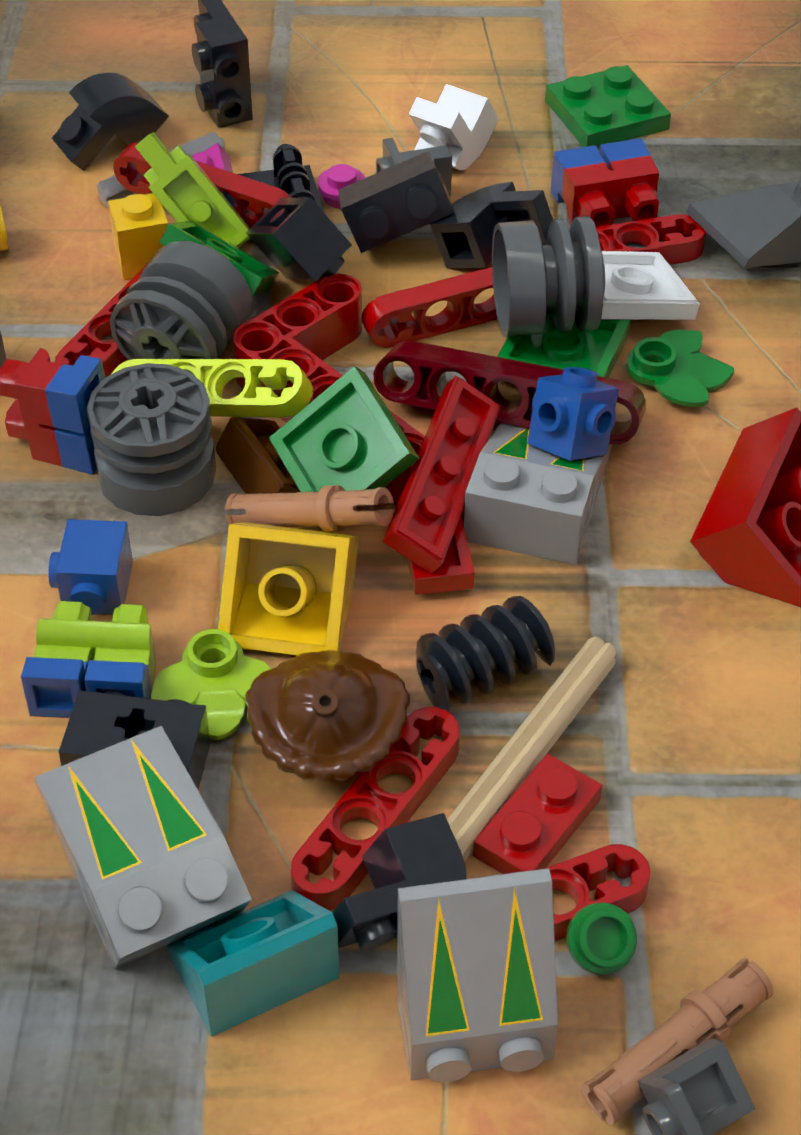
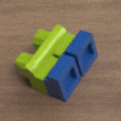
[21,601,156,718]

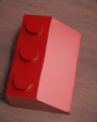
[690,407,801,607]

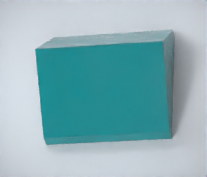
[167,890,339,1037]

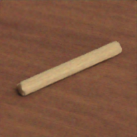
[447,637,617,862]

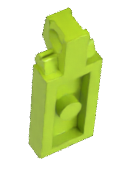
[135,132,250,248]

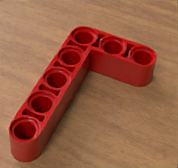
[233,273,425,506]

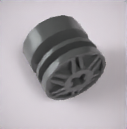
[492,216,605,337]
[109,241,253,360]
[87,363,216,516]

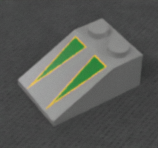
[464,423,612,565]
[35,726,252,969]
[397,868,558,1082]

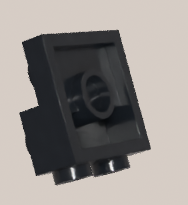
[191,0,253,128]

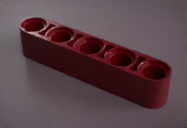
[373,341,646,444]

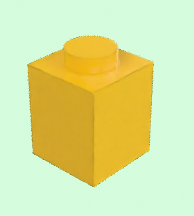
[108,193,168,280]

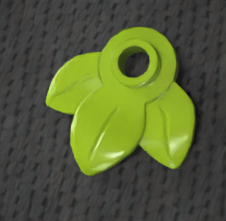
[151,629,271,740]

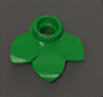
[626,330,734,407]

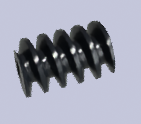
[416,596,555,712]

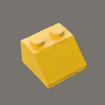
[218,522,359,656]

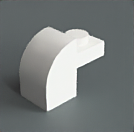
[409,84,499,170]

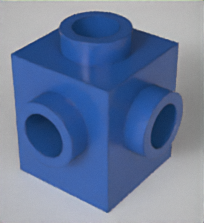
[527,367,619,461]

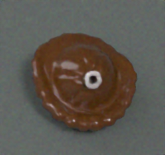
[245,650,410,784]

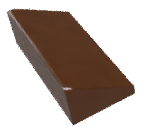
[216,417,301,494]

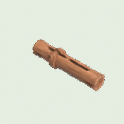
[225,485,394,532]
[582,958,774,1125]

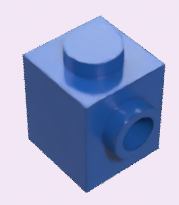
[48,519,133,615]

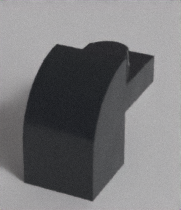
[52,73,169,171]
[430,182,553,268]
[332,813,466,951]

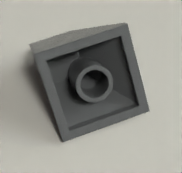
[686,180,801,268]

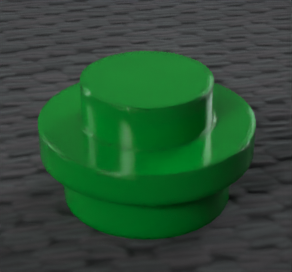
[566,903,637,974]

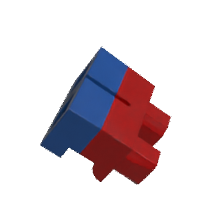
[551,138,659,227]
[0,348,105,475]

